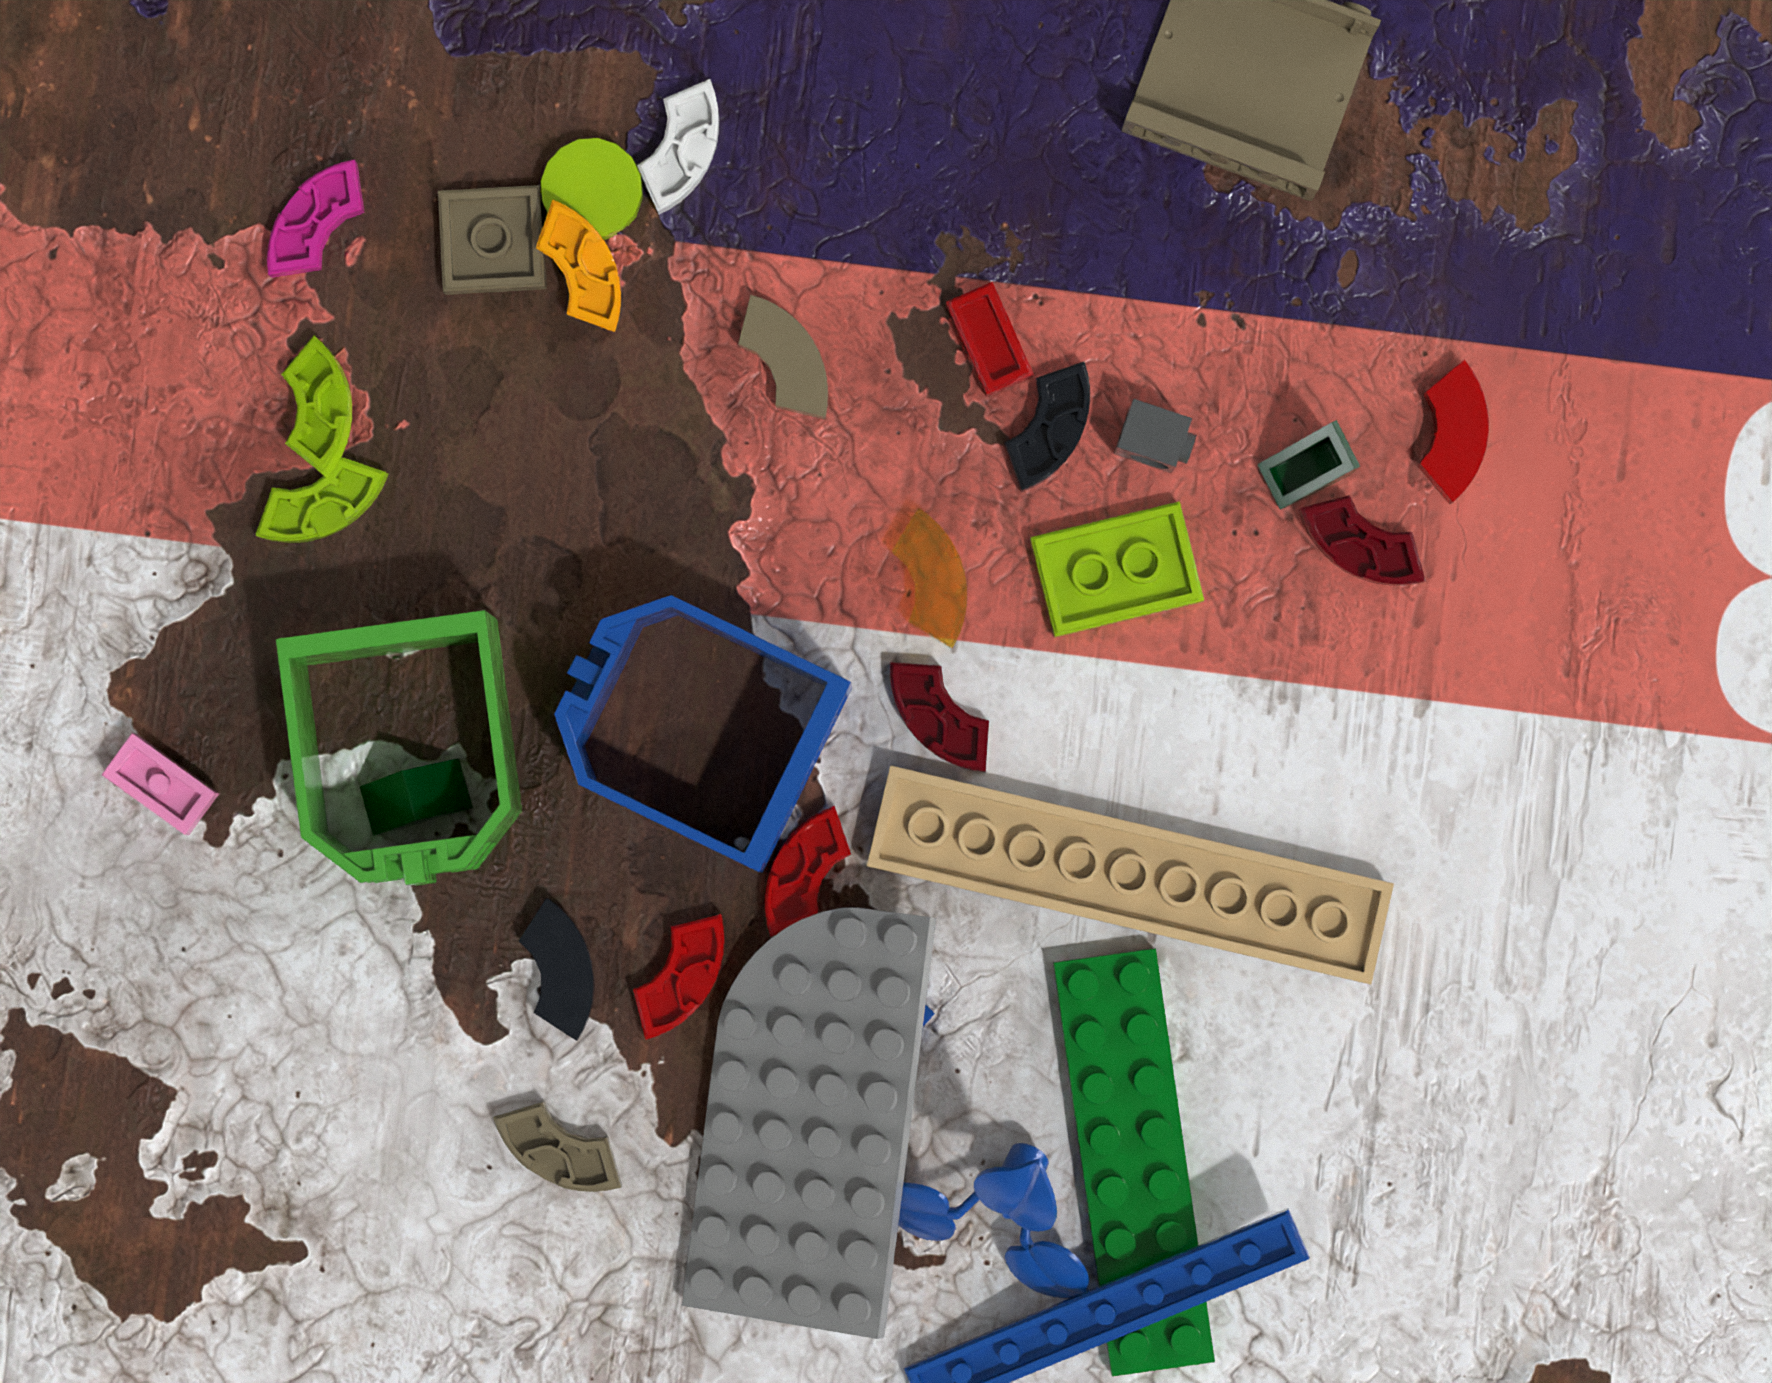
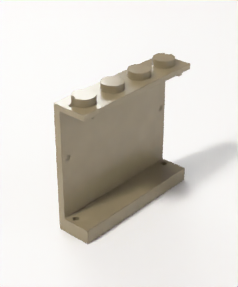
[1121,0,1381,201]

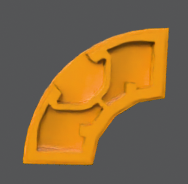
[536,199,621,332]

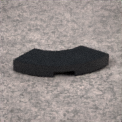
[1004,361,1090,493]
[519,898,595,1041]

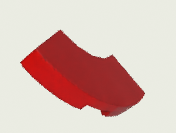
[1417,359,1489,504]
[765,806,852,937]
[633,914,725,1040]

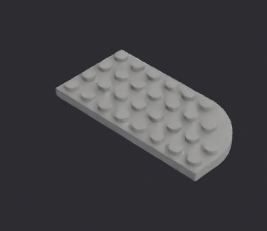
[682,908,936,1339]

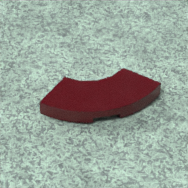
[1298,495,1426,586]
[890,662,989,772]

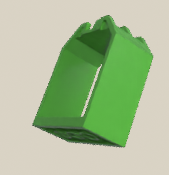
[276,610,522,886]

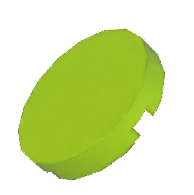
[541,138,643,240]

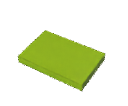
[1030,501,1204,638]

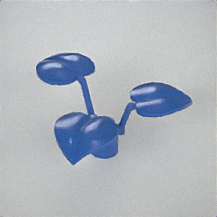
[898,1143,1089,1298]

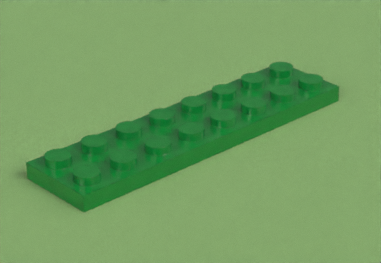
[1053,948,1215,1377]

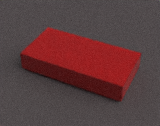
[946,281,1034,397]

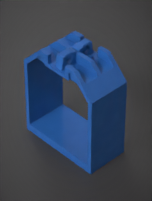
[554,595,852,873]

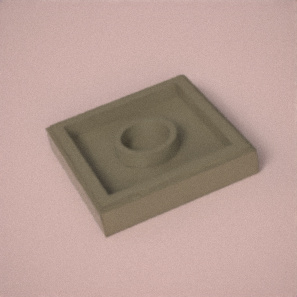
[438,185,547,295]

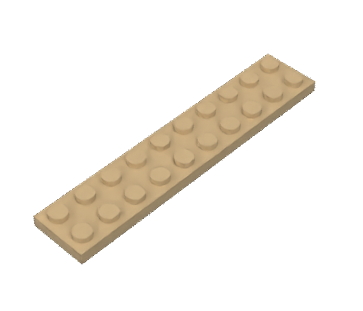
[867,765,1394,985]

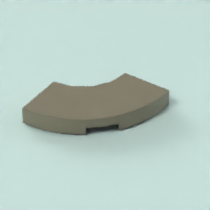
[738,295,828,420]
[493,1101,622,1192]

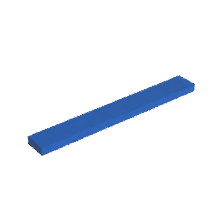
[904,1208,1310,1383]

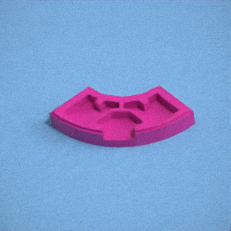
[267,160,364,278]

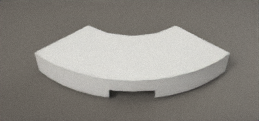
[637,79,719,215]

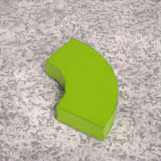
[281,336,352,478]
[255,457,389,543]

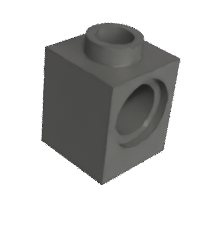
[1114,399,1197,473]

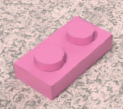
[102,733,220,835]

